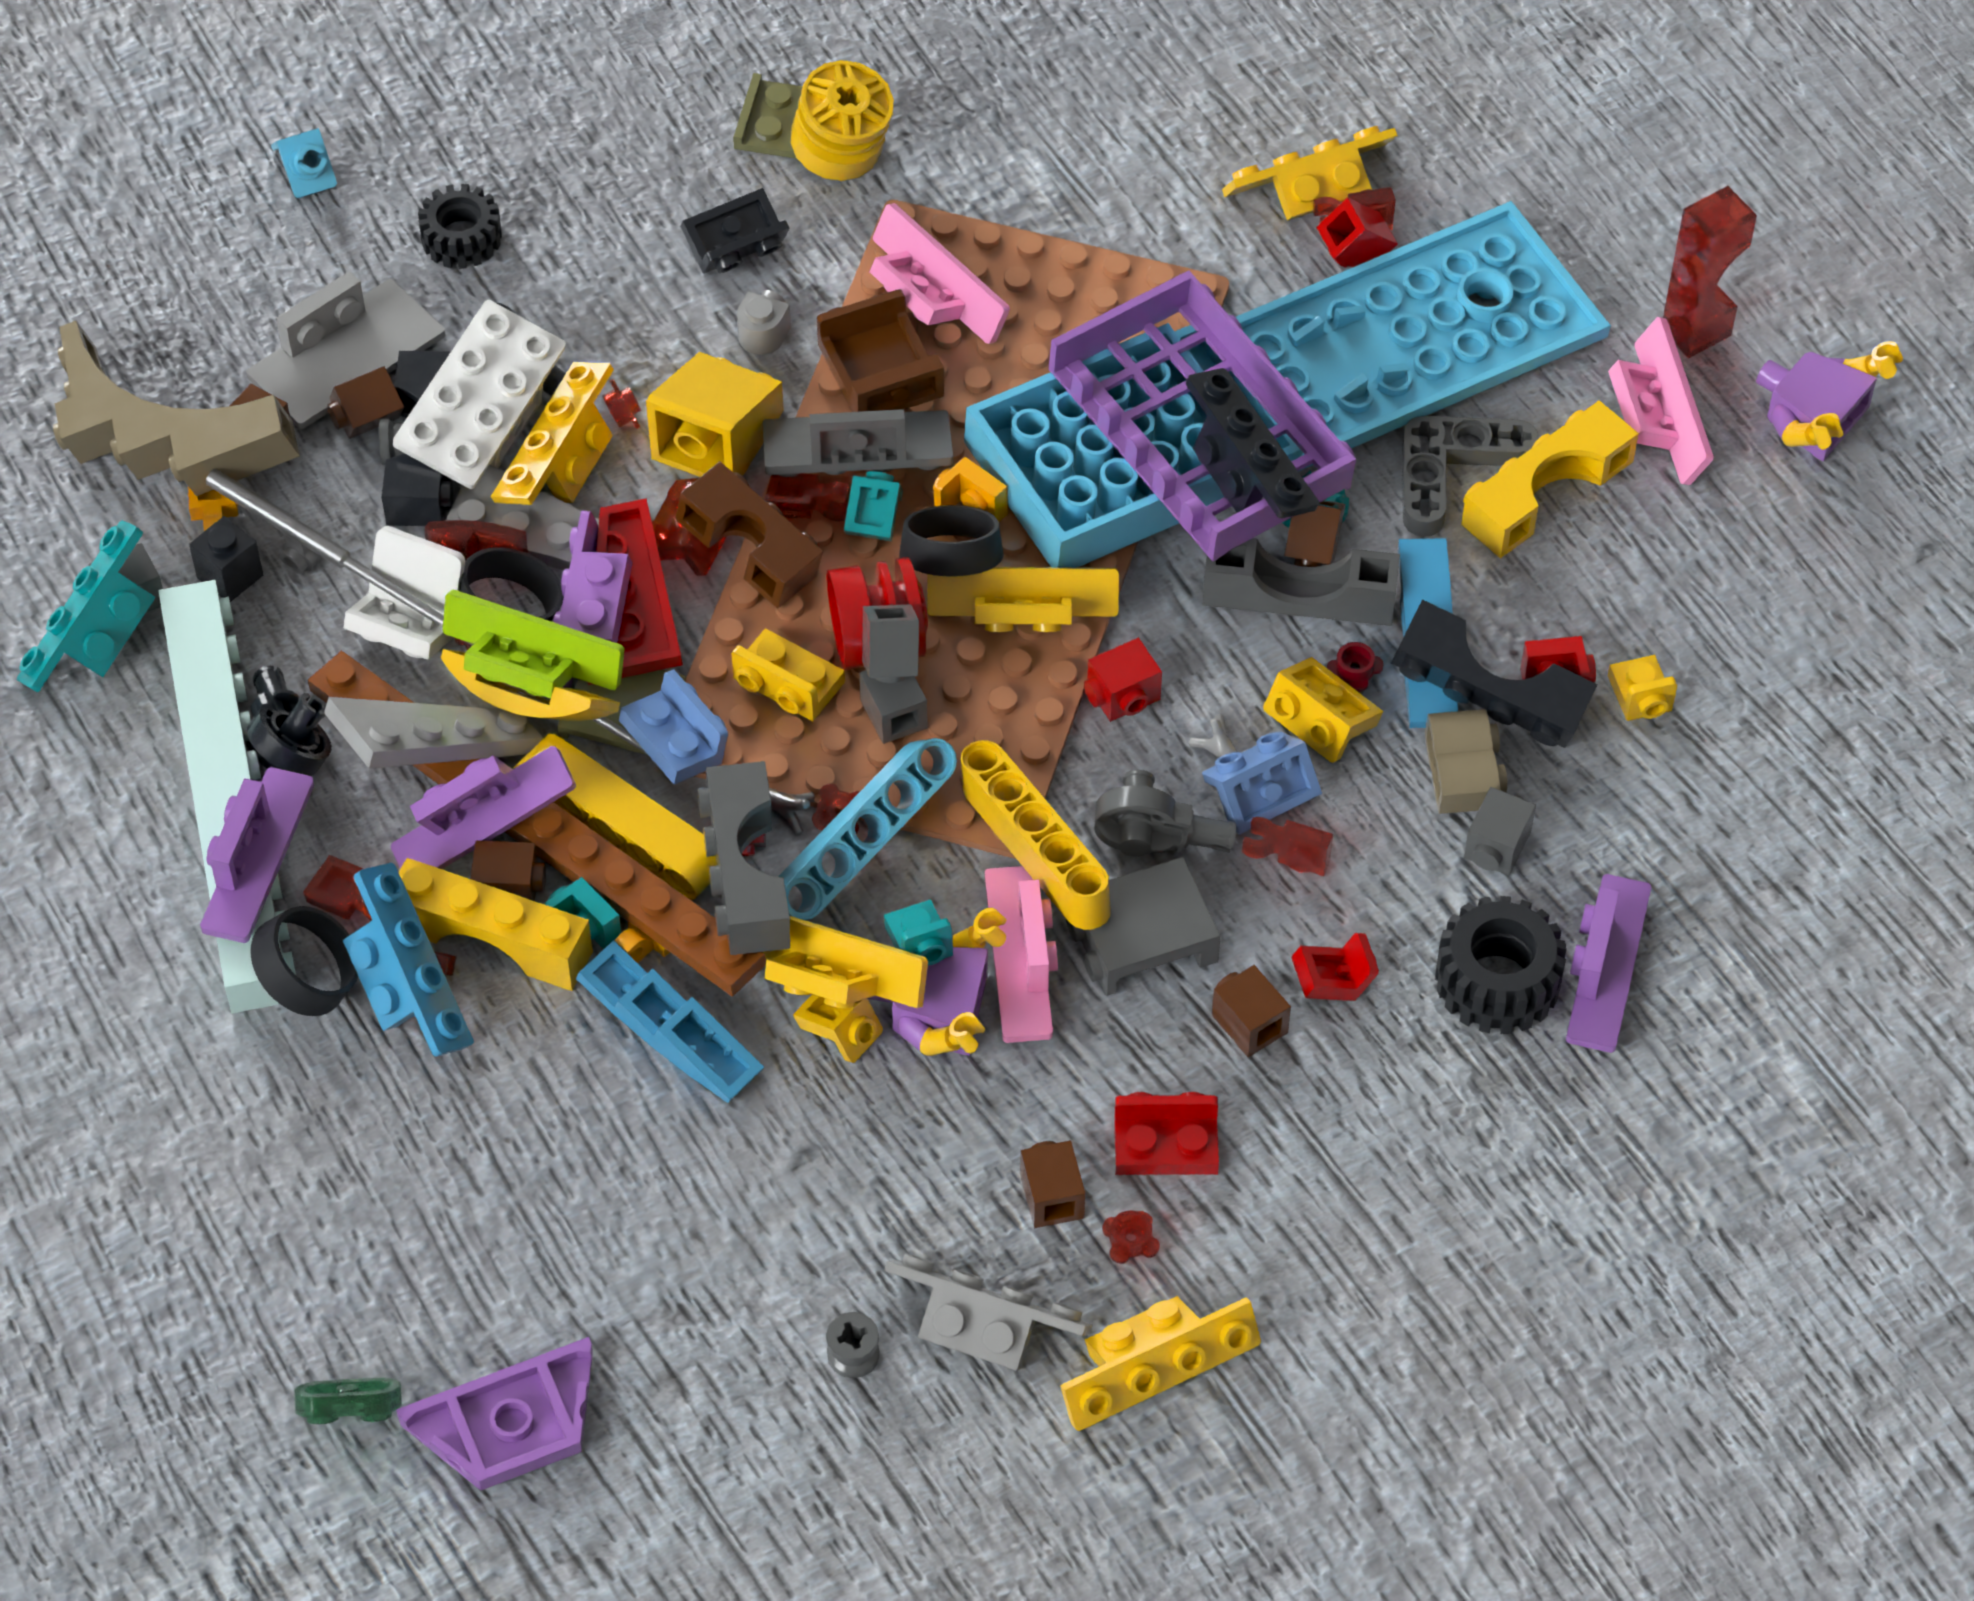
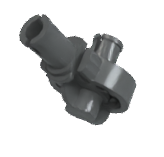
[1094,769,1236,857]

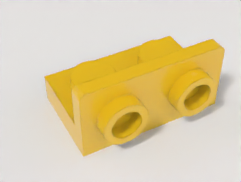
[731,628,845,721]
[1263,657,1384,763]

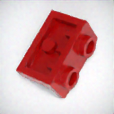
[1114,1092,1219,1175]

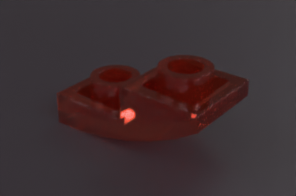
[424,520,528,562]

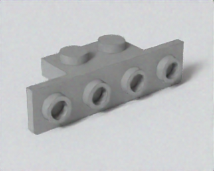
[884,1254,1093,1371]

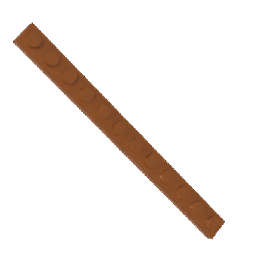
[307,650,766,997]

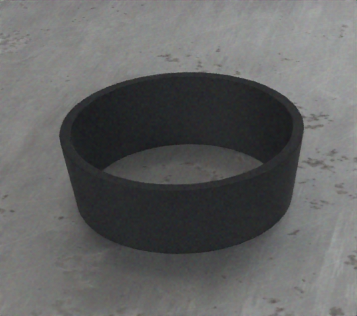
[899,505,1004,577]
[460,547,564,622]
[250,906,358,1016]

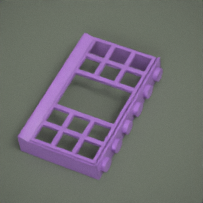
[1048,270,1356,562]

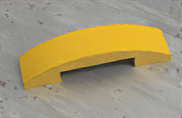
[441,649,620,721]

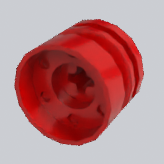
[826,557,928,670]

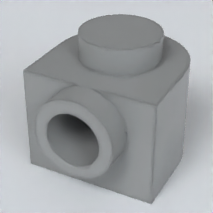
[737,290,791,355]

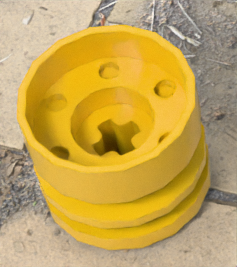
[791,60,894,181]

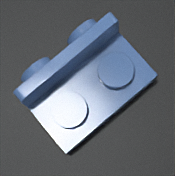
[619,669,728,785]
[1202,732,1322,835]

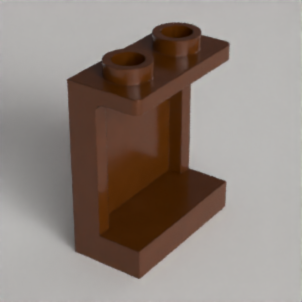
[817,289,944,412]

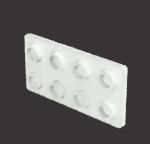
[393,300,566,489]

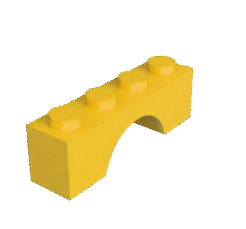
[1461,400,1639,559]
[399,858,593,991]

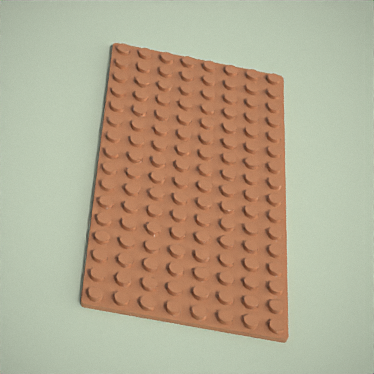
[686,200,1229,859]

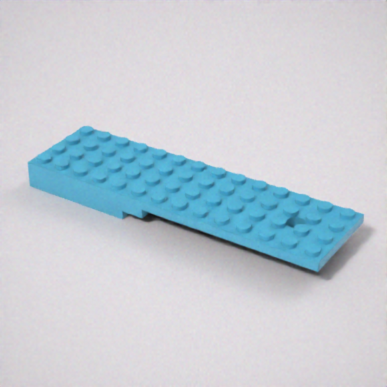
[964,201,1611,568]

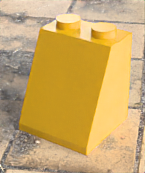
[646,351,784,477]

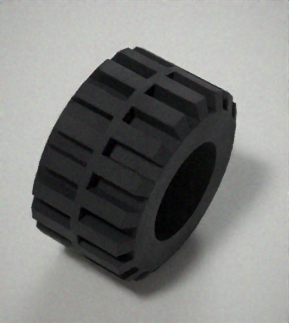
[1435,896,1567,1034]

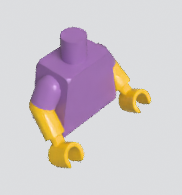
[1756,341,1904,461]
[867,908,1007,1056]

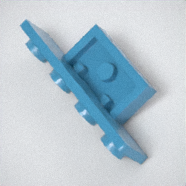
[343,863,474,1057]

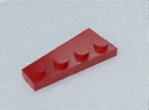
[588,498,683,685]

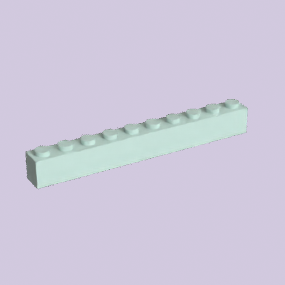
[158,580,297,1014]

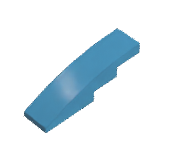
[1397,538,1458,728]
[576,940,764,1103]

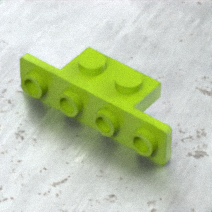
[442,589,625,699]

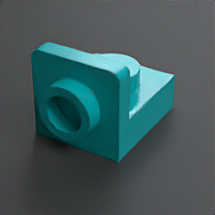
[844,471,903,541]
[544,877,621,949]
[884,899,953,966]

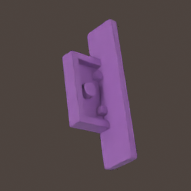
[553,511,632,688]
[391,746,576,869]
[200,767,314,943]
[1566,874,1651,1053]

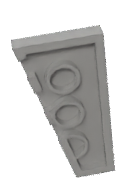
[442,465,599,570]
[324,697,543,768]

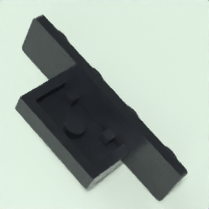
[1185,368,1319,519]

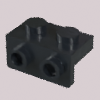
[680,188,790,274]

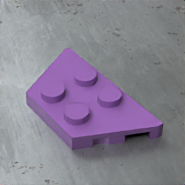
[396,1337,593,1490]

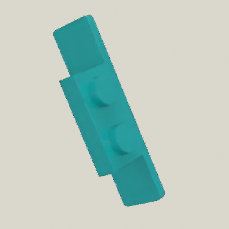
[16,520,156,692]

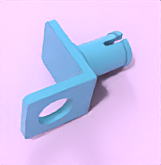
[271,128,337,198]

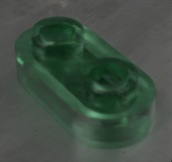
[294,1378,402,1425]

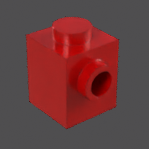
[1316,197,1398,268]
[1084,637,1162,722]

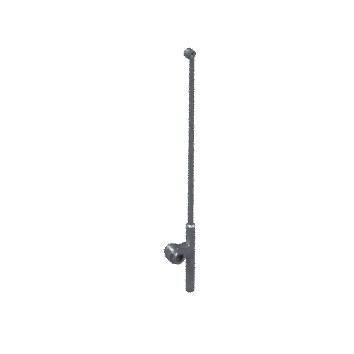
[206,469,662,771]

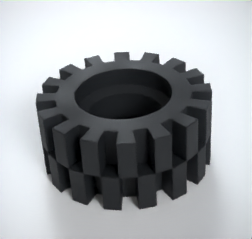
[418,184,502,269]

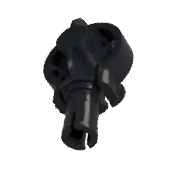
[247,665,332,776]

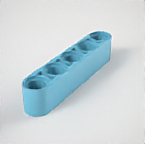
[778,738,957,920]

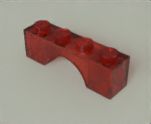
[1663,186,1757,359]

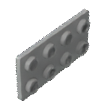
[246,271,445,429]

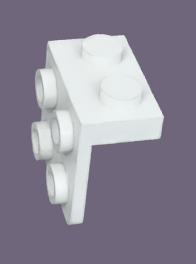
[343,526,465,660]

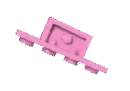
[870,203,1010,344]
[1608,317,1714,485]
[985,866,1058,1043]

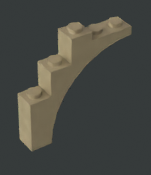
[53,321,300,496]

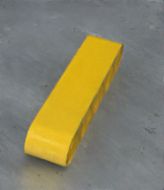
[514,733,717,900]
[960,740,1111,930]

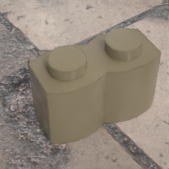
[1425,709,1507,814]

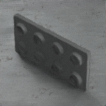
[763,409,953,477]

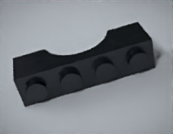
[381,351,453,527]
[1391,599,1598,748]

